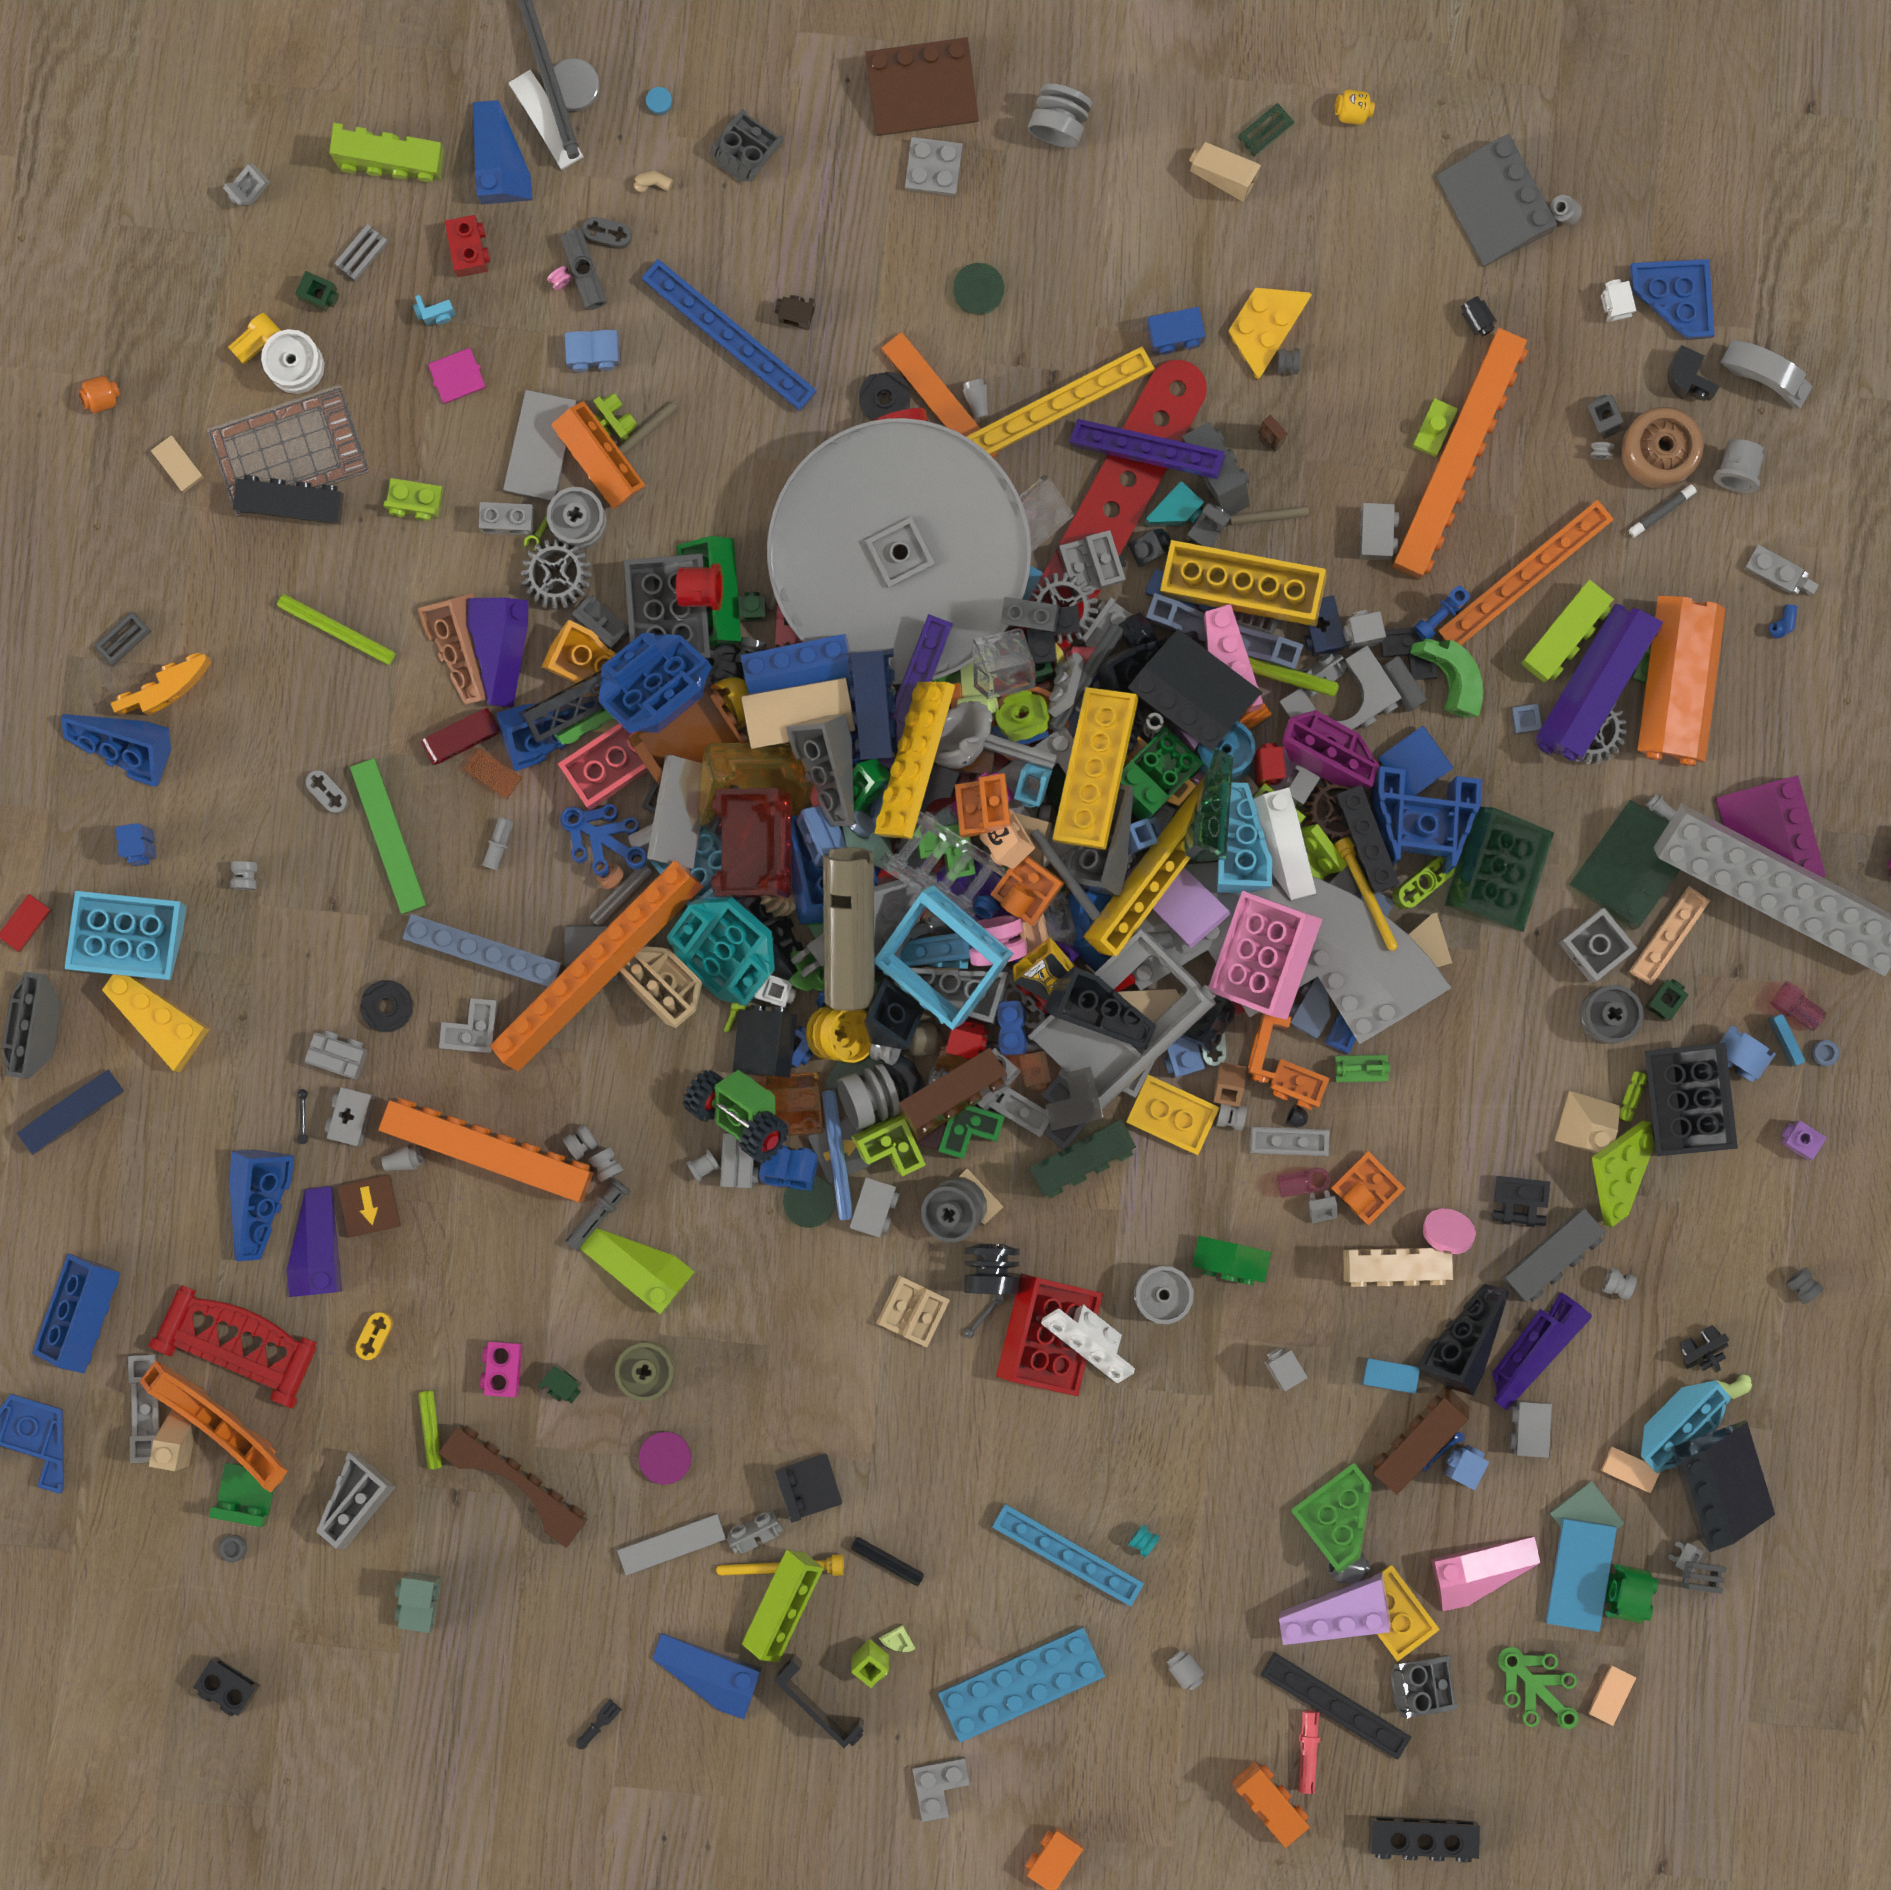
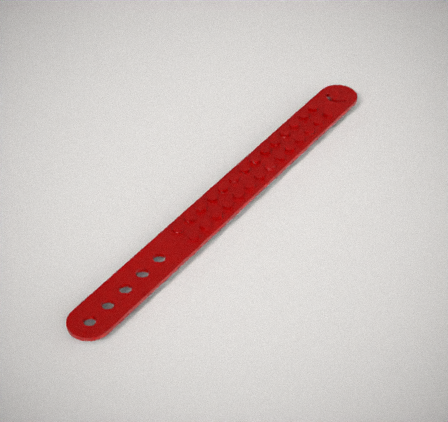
[877,360,1207,925]

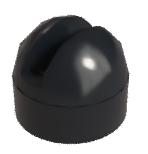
[1286,1105,1308,1128]

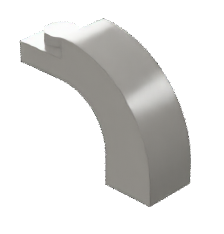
[1721,340,1813,409]

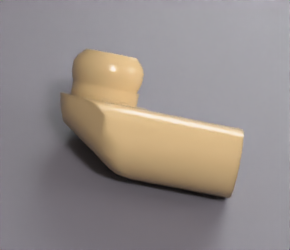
[634,170,674,192]

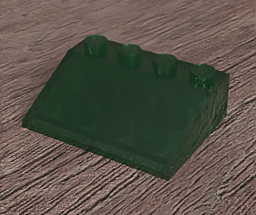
[1569,800,1680,930]
[1445,806,1554,932]

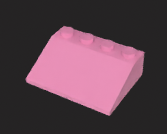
[1208,891,1323,1020]

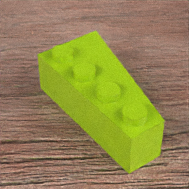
[329,122,444,182]

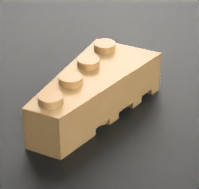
[1343,1248,1453,1287]

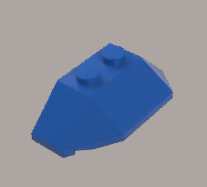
[1065,888,1112,972]

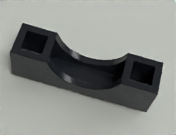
[893,762,963,871]

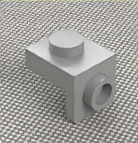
[223,164,270,206]

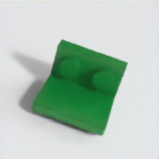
[209,1463,275,1527]

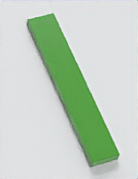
[350,758,427,915]

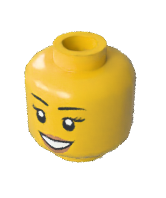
[1335,89,1375,125]

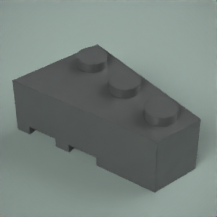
[1182,422,1250,515]

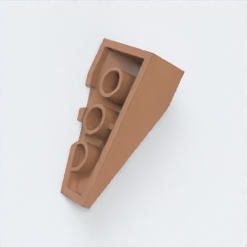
[418,593,485,704]

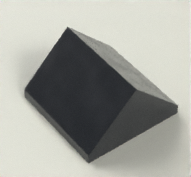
[864,978,925,1050]

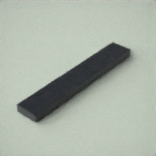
[1260,1652,1412,1760]

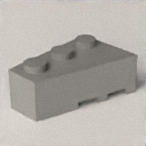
[316,1452,396,1549]

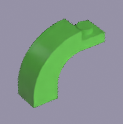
[1410,639,1483,719]

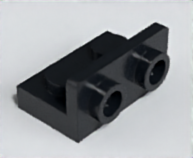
[1181,994,1236,1053]

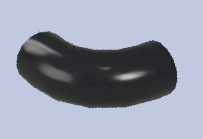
[884,1054,924,1102]

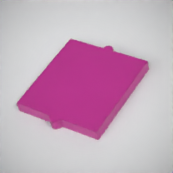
[428,348,486,404]

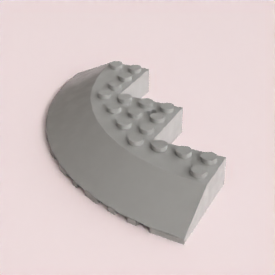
[1111,862,1451,1044]

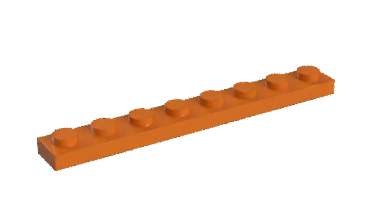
[1437,499,1614,646]

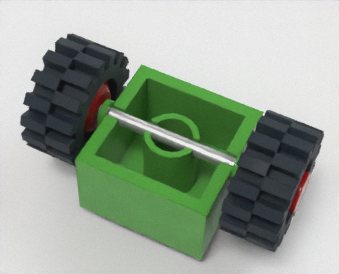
[683,1070,789,1163]

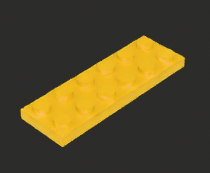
[874,682,955,839]
[1052,687,1139,850]

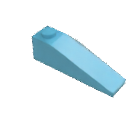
[1217,782,1272,894]

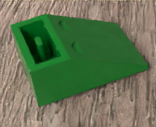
[1120,727,1203,821]

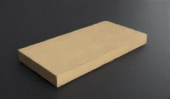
[741,677,855,749]

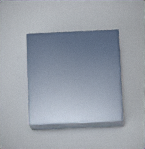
[1511,704,1542,734]

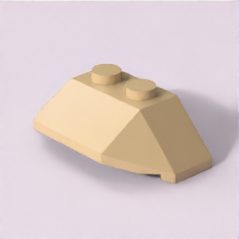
[618,947,702,1028]

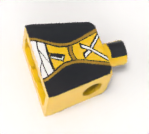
[1013,937,1073,1001]

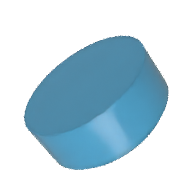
[646,87,672,115]

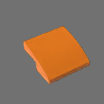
[955,773,1011,838]

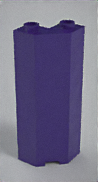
[1535,603,1663,762]

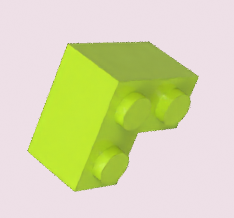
[851,1114,926,1177]

